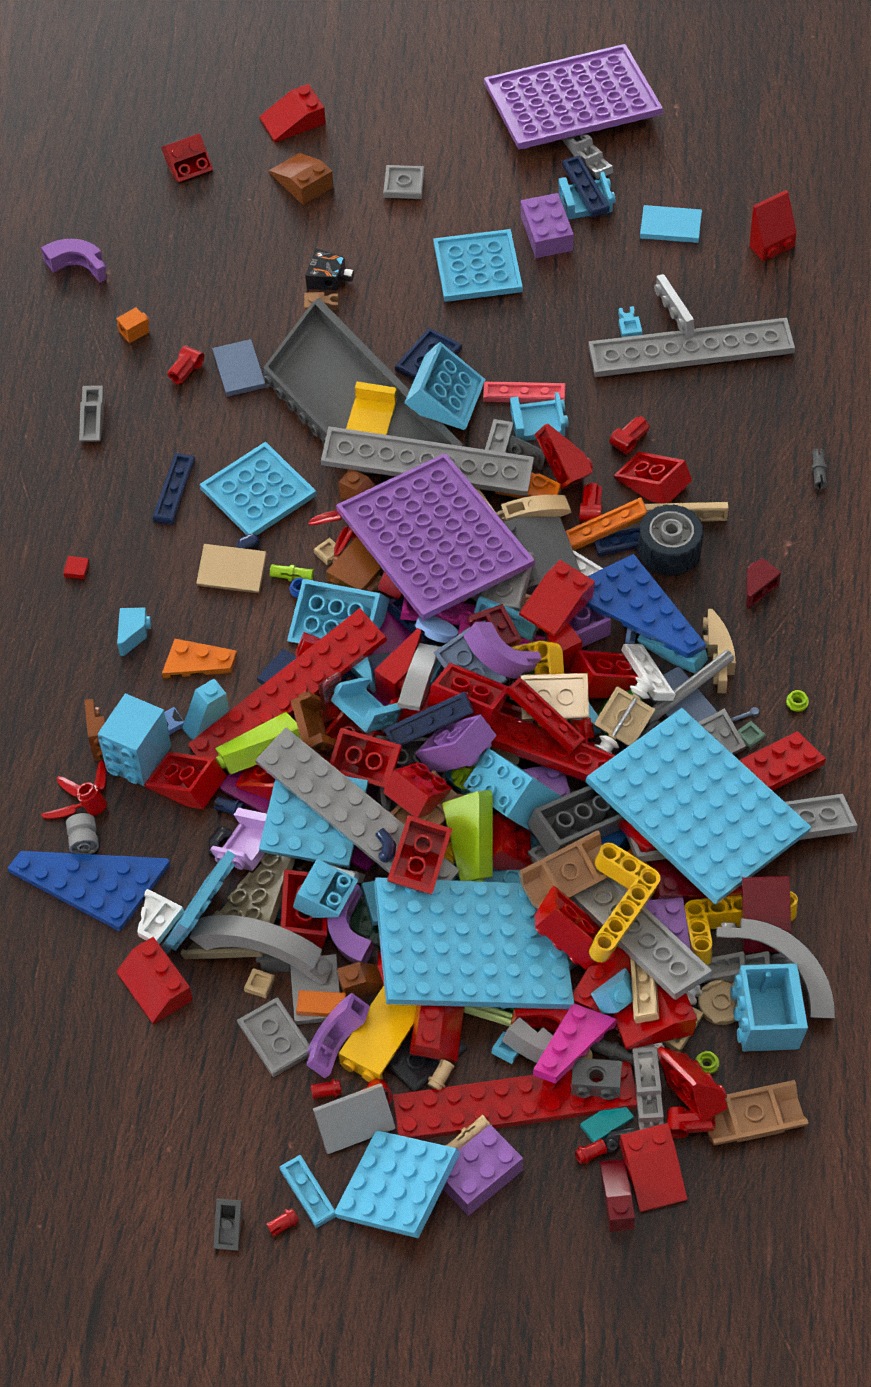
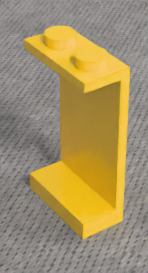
[346,381,397,435]
[339,986,416,1082]

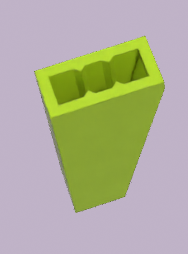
[215,712,301,774]
[442,790,493,882]

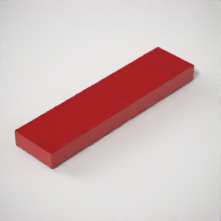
[505,677,585,753]

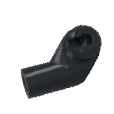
[208,826,232,858]
[604,1127,635,1152]

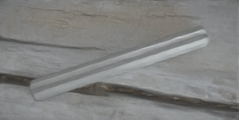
[648,650,734,724]

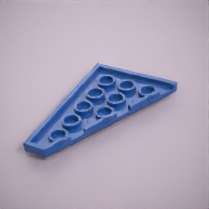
[585,554,706,658]
[8,851,171,932]

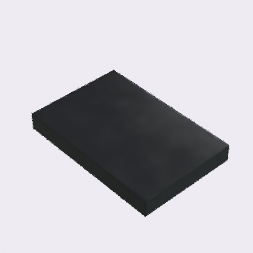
[387,1035,467,1092]

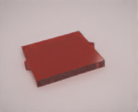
[318,672,342,722]

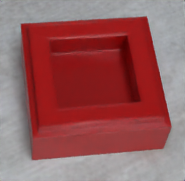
[63,556,89,580]

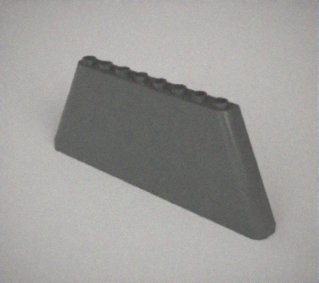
[263,298,463,475]

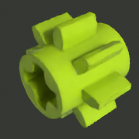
[451,765,476,790]

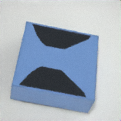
[164,707,184,735]

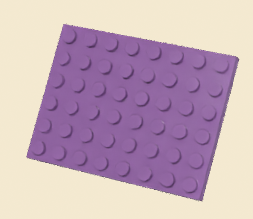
[484,44,663,150]
[336,453,535,621]

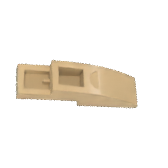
[496,495,572,522]
[703,609,736,693]

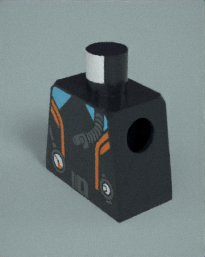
[305,248,354,290]

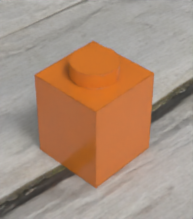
[116,307,149,343]

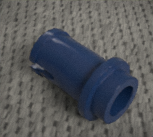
[214,796,245,817]

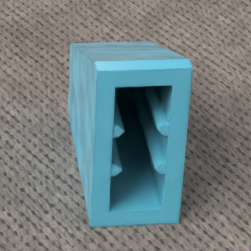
[182,679,229,741]

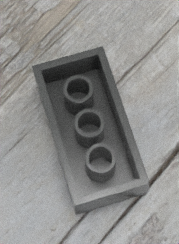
[527,785,624,855]

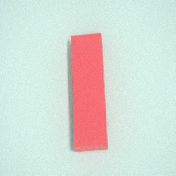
[483,382,565,403]

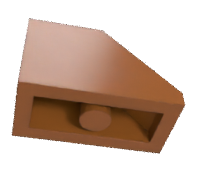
[339,469,376,500]
[337,962,384,998]

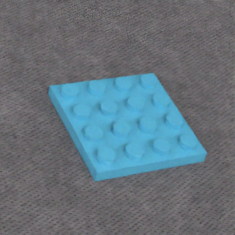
[433,229,523,302]
[200,442,317,535]
[259,776,368,868]
[161,850,236,954]
[334,1130,460,1238]

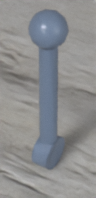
[730,707,759,722]

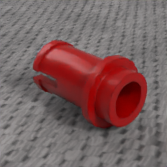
[311,1079,342,1099]
[574,1139,607,1165]
[266,1208,299,1237]

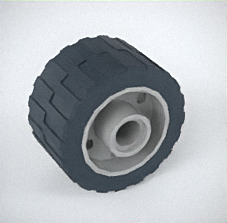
[638,504,704,576]

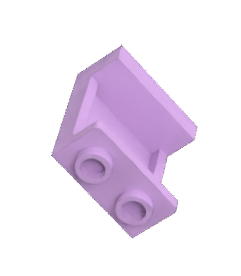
[210,808,267,871]

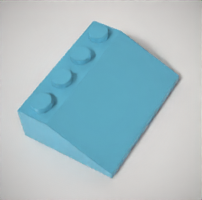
[405,342,486,430]
[287,579,389,643]

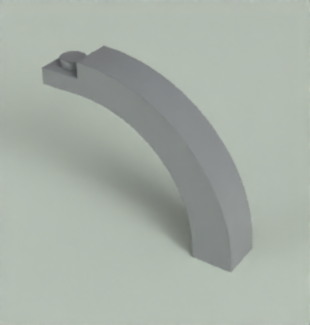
[190,915,333,985]
[716,918,835,1018]

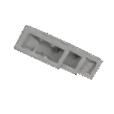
[563,133,613,179]
[398,643,440,711]
[703,951,791,983]
[632,1047,664,1130]

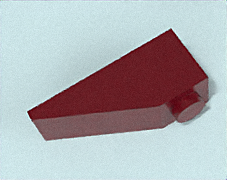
[600,1159,635,1232]

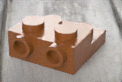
[84,699,105,761]

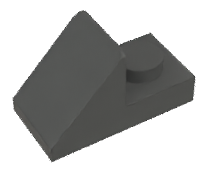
[213,1198,244,1251]

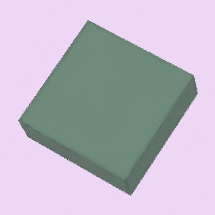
[738,721,766,751]

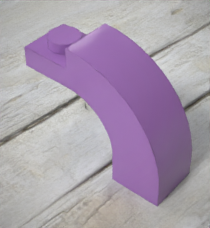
[41,239,107,282]
[463,622,542,679]
[327,885,375,963]
[306,993,370,1078]

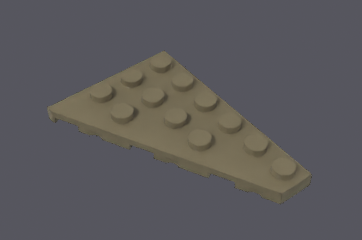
[181,853,296,959]

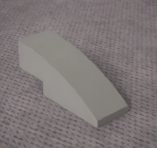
[79,386,105,442]
[502,1017,573,1069]

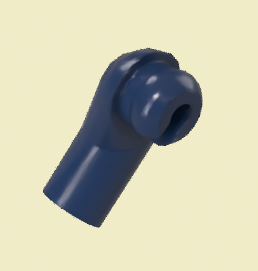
[237,534,260,549]
[375,828,396,863]

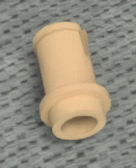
[428,1059,455,1091]

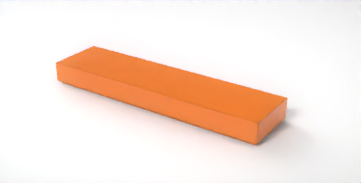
[565,497,648,551]

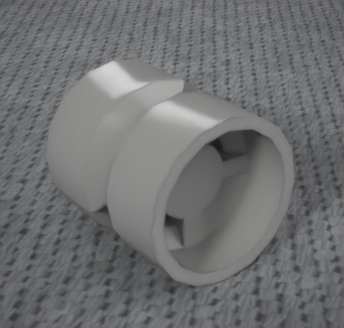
[66,813,99,854]

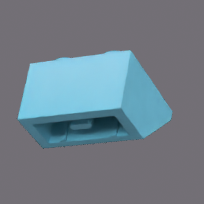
[293,859,358,918]

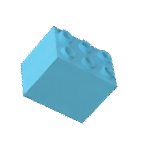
[98,693,171,786]
[463,748,561,832]
[730,963,808,1052]

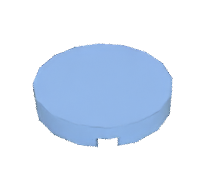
[415,616,458,643]

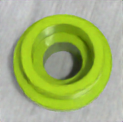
[786,690,809,712]
[695,1051,719,1074]

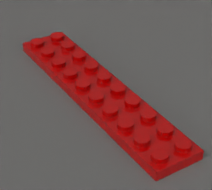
[188,608,387,770]
[408,685,616,782]
[618,731,826,853]
[393,1061,637,1140]

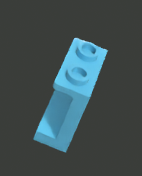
[559,172,616,219]
[510,392,569,441]
[331,677,403,733]

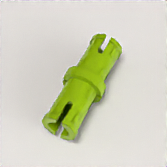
[270,564,314,582]

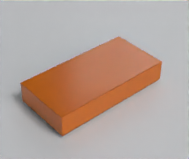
[296,990,346,1017]

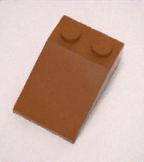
[269,153,334,205]

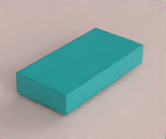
[580,1107,634,1143]

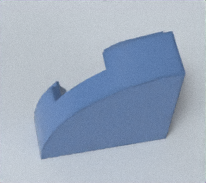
[625,628,637,644]

